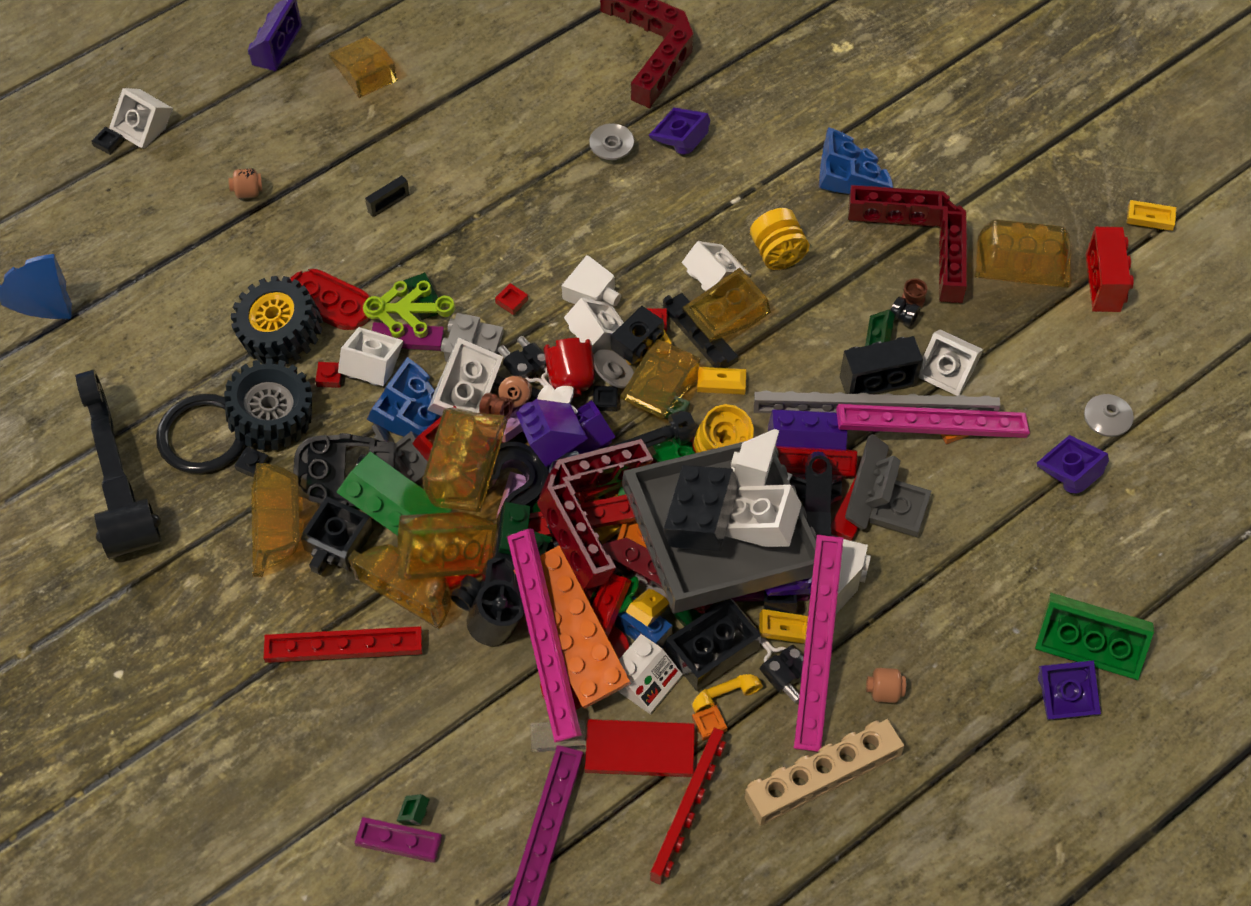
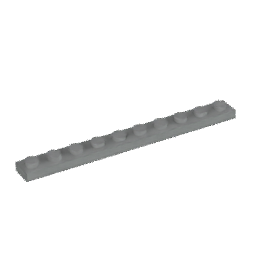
[753,391,1000,413]

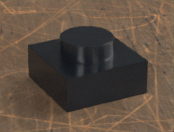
[234,446,270,479]

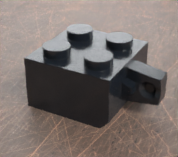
[301,496,374,575]

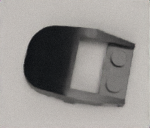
[293,433,397,506]

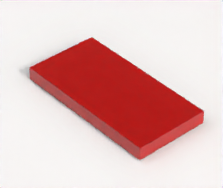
[585,719,695,777]

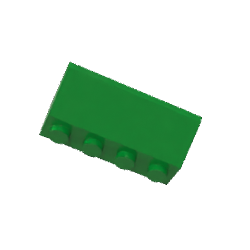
[337,452,453,551]
[1035,592,1154,680]

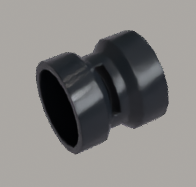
[890,296,921,328]
[450,575,481,611]

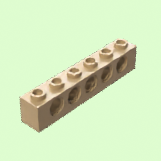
[744,719,904,826]

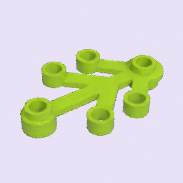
[363,281,455,338]

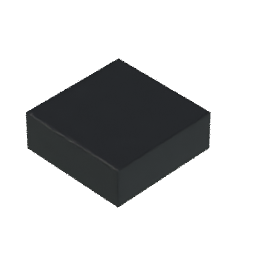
[91,126,124,155]
[593,386,618,412]

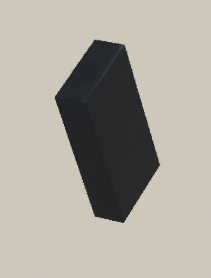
[365,175,410,217]

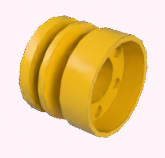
[750,208,810,270]
[694,404,754,453]

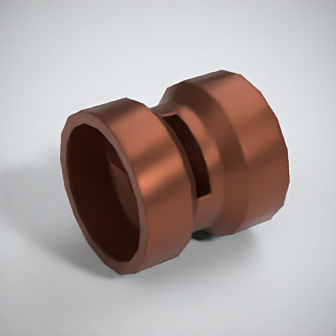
[902,278,928,308]
[479,392,513,422]

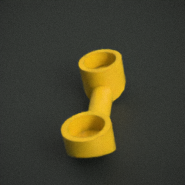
[692,674,763,713]

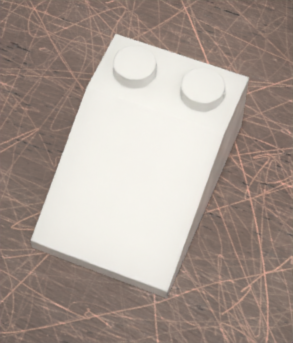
[428,338,503,427]
[725,485,802,547]
[835,539,871,615]

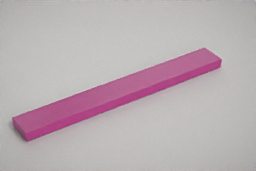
[836,404,1030,438]
[507,529,582,743]
[794,535,844,751]

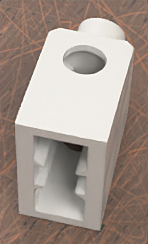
[562,255,621,306]

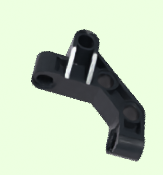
[790,451,842,537]

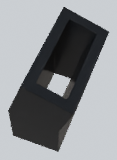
[763,591,797,614]

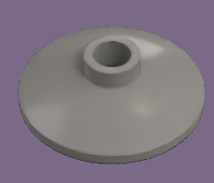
[589,124,634,160]
[593,349,635,388]
[1084,394,1134,437]

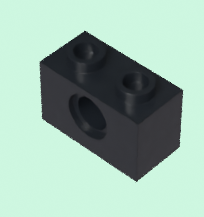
[610,306,664,364]

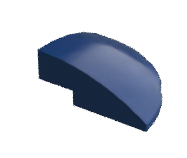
[819,127,893,194]
[0,254,72,319]
[367,357,441,437]

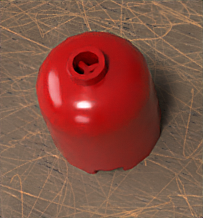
[543,338,595,398]

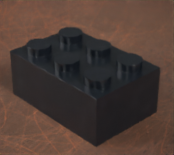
[840,336,923,395]
[664,465,738,552]
[666,599,761,691]

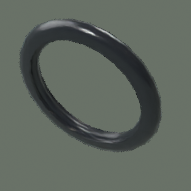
[156,394,245,474]

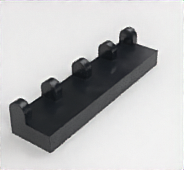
[663,293,738,368]

